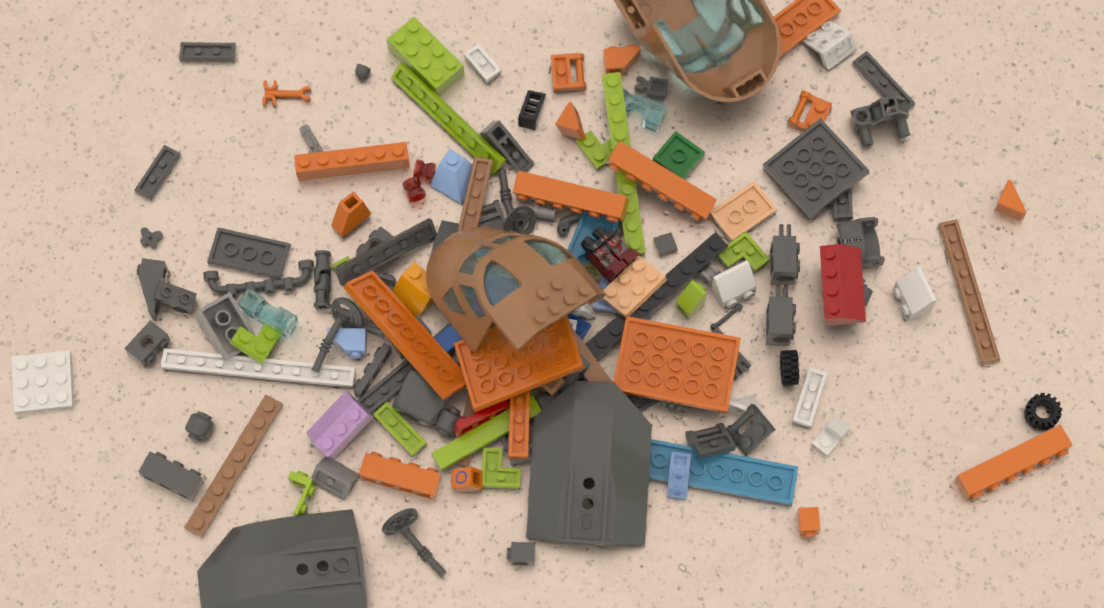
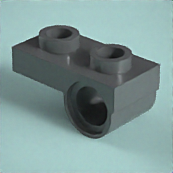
[153,280,197,313]

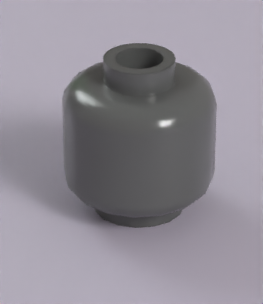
[435,406,462,437]
[185,411,214,441]

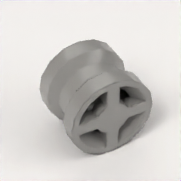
[699,263,721,287]

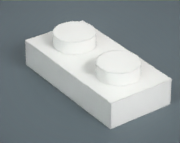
[464,43,501,83]

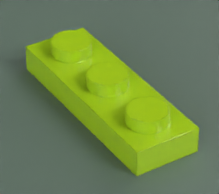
[373,402,427,457]

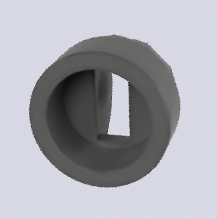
[355,64,371,79]

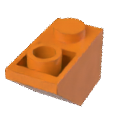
[603,44,641,75]
[331,191,371,238]

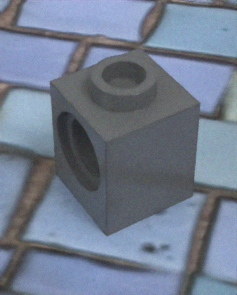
[507,542,535,566]

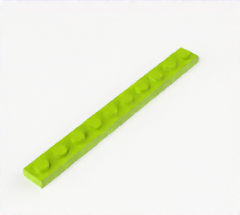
[602,72,646,255]

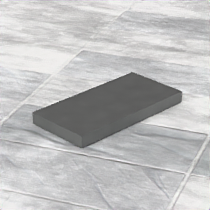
[207,227,291,280]

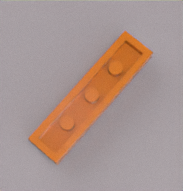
[508,390,530,459]

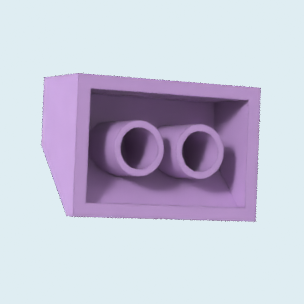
[306,390,374,459]

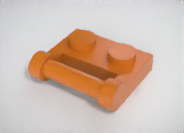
[551,53,587,92]
[787,90,833,132]

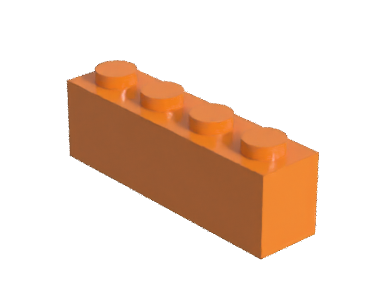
[358,452,442,500]

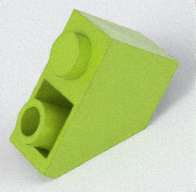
[675,280,707,320]

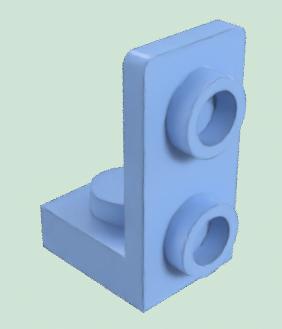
[667,452,691,499]

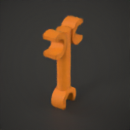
[262,80,311,107]

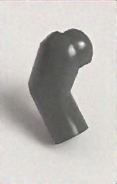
[557,213,580,236]

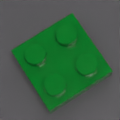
[652,131,705,179]

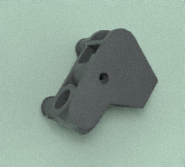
[850,95,911,147]

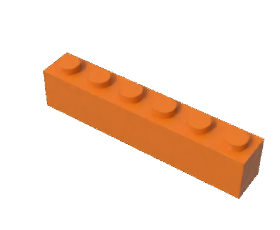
[606,141,717,221]
[294,142,410,181]
[512,170,629,223]
[955,425,1073,500]

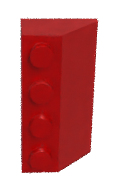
[820,244,866,326]

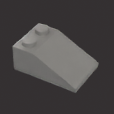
[193,292,256,361]

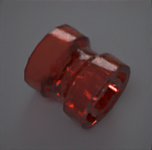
[413,159,436,181]
[402,177,426,202]

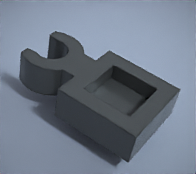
[634,76,668,100]

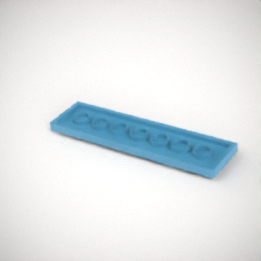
[649,439,798,506]

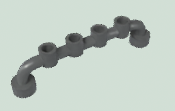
[203,260,314,297]

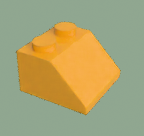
[392,262,434,318]

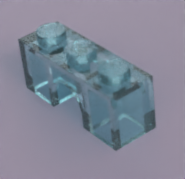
[606,89,667,132]
[238,288,299,338]

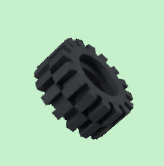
[780,350,800,385]
[1024,393,1062,431]

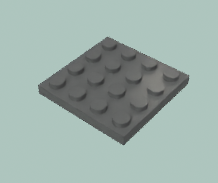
[763,118,870,219]

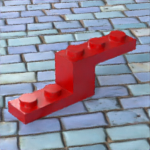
[453,400,510,438]

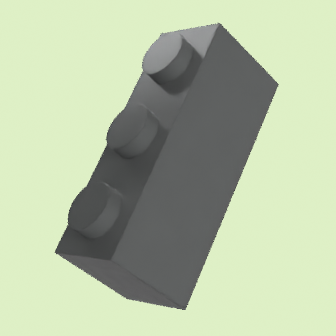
[138,452,204,502]

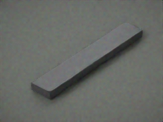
[334,218,437,286]

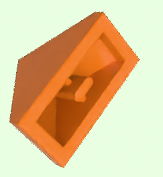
[555,102,586,140]
[995,179,1027,220]

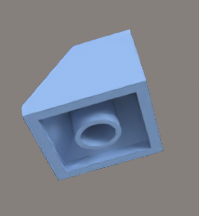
[430,149,472,205]

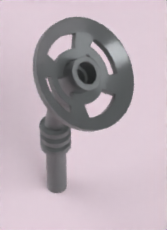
[498,169,536,235]
[312,297,363,373]
[382,508,446,577]

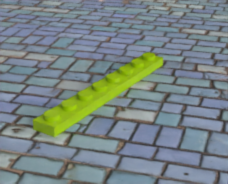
[391,63,506,175]

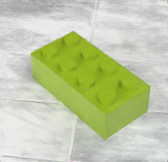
[387,17,465,96]

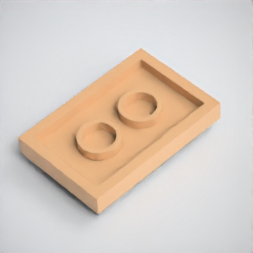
[709,181,777,242]
[601,256,667,318]

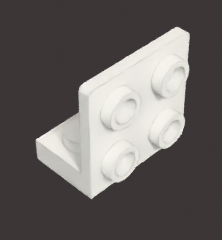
[802,20,857,70]

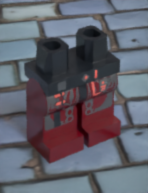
[580,226,639,283]

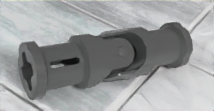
[313,250,331,310]

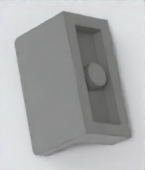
[311,456,359,499]

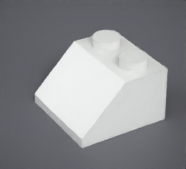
[711,260,757,309]
[893,266,936,321]

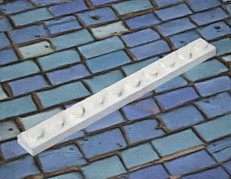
[161,348,356,388]

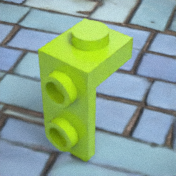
[288,471,316,516]

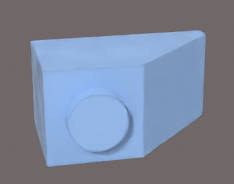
[327,328,367,359]

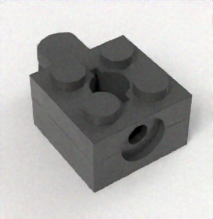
[770,224,800,285]
[766,284,796,346]

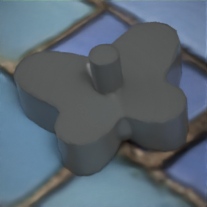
[140,227,163,249]

